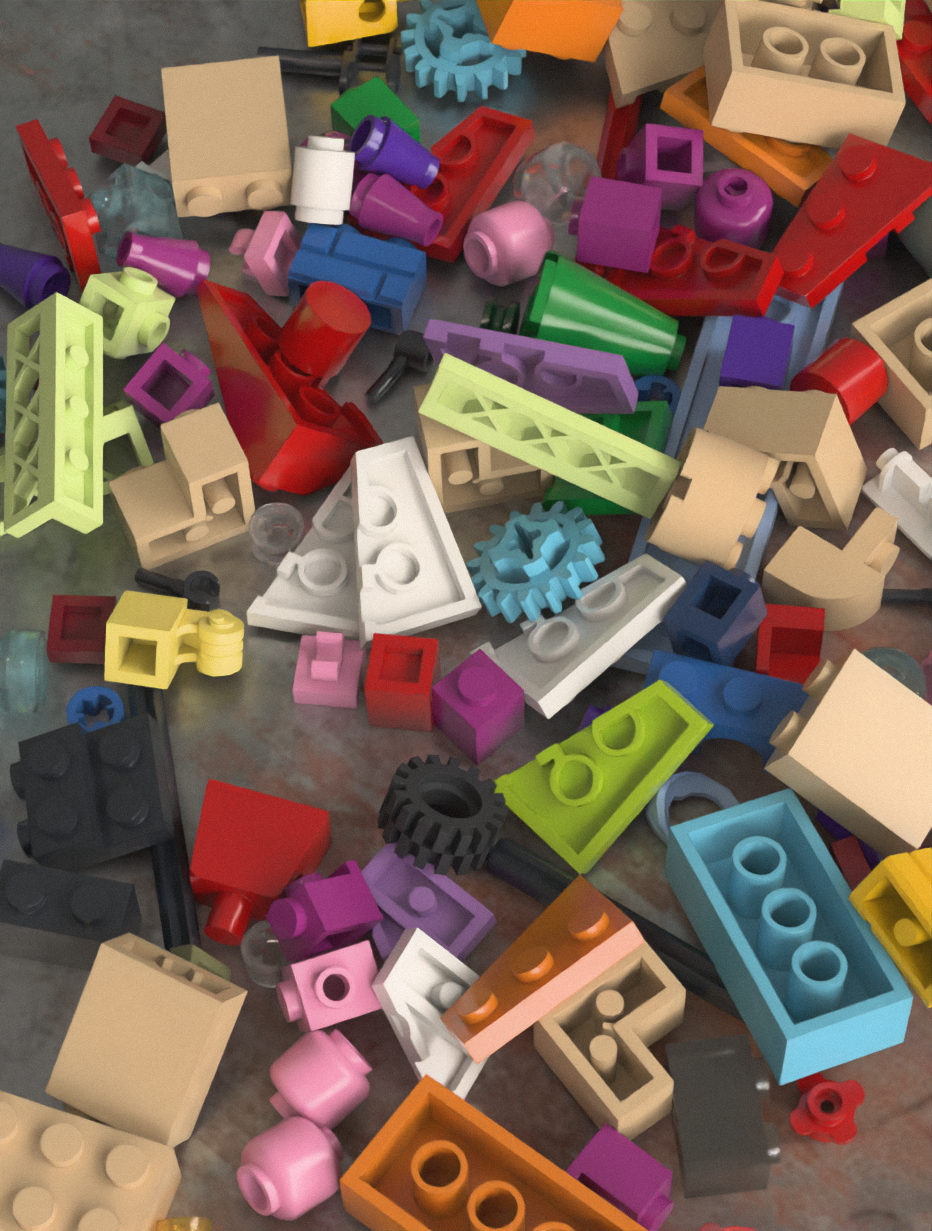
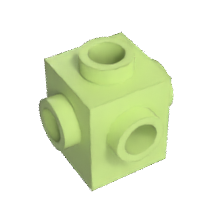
[79,267,176,359]

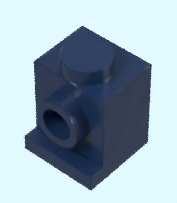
[663,560,768,668]

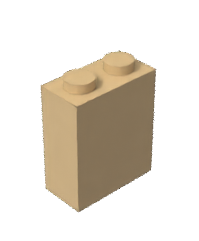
[161,55,293,218]
[764,649,932,858]
[45,932,248,1148]

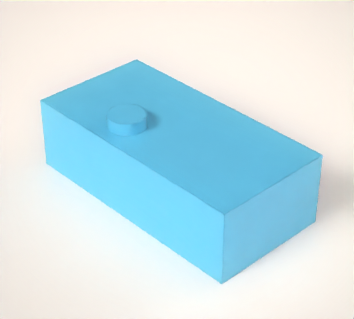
[664,788,913,1086]

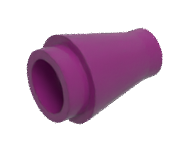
[350,173,443,247]
[116,231,210,298]

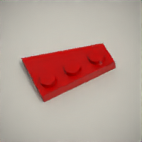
[771,133,932,309]

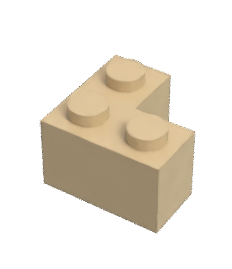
[413,382,553,514]
[703,386,868,531]
[108,402,258,570]
[533,941,686,1141]

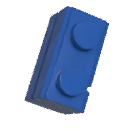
[287,223,427,335]

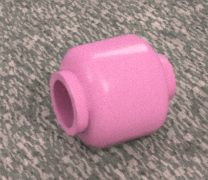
[463,200,555,287]
[269,1029,373,1130]
[237,1116,343,1221]

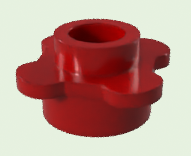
[789,1072,865,1145]

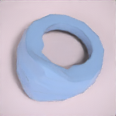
[644,771,739,845]

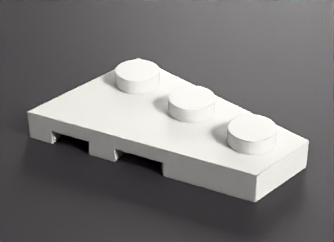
[350,436,482,650]
[246,465,359,640]
[469,553,687,719]

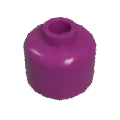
[694,168,773,249]

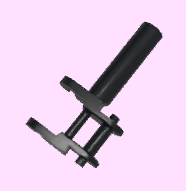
[257,36,402,97]

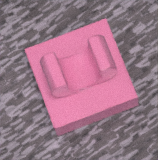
[229,211,302,296]
[293,631,366,709]

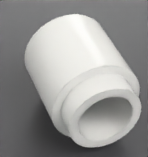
[290,135,355,225]

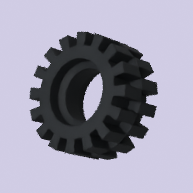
[377,754,507,876]

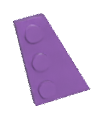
[423,318,639,414]

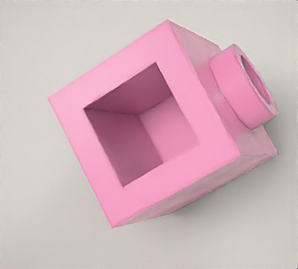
[276,940,382,1032]

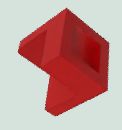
[754,604,825,684]
[364,633,441,733]

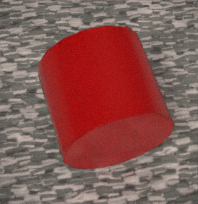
[278,281,371,378]
[789,337,889,426]

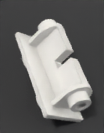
[861,448,932,561]

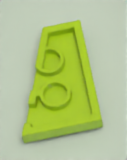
[494,680,714,874]

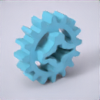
[401,0,526,102]
[466,501,605,623]

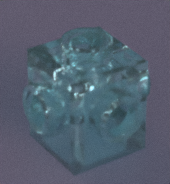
[87,163,182,259]

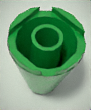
[518,249,686,378]

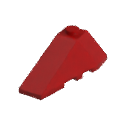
[196,279,384,496]

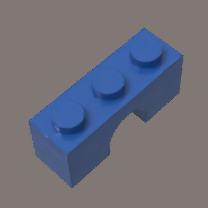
[642,649,809,774]

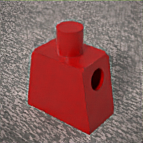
[190,778,332,946]

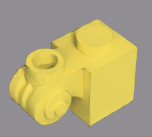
[104,590,244,689]

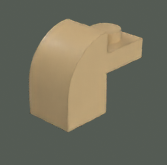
[762,506,899,631]

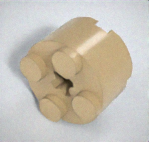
[645,427,779,571]

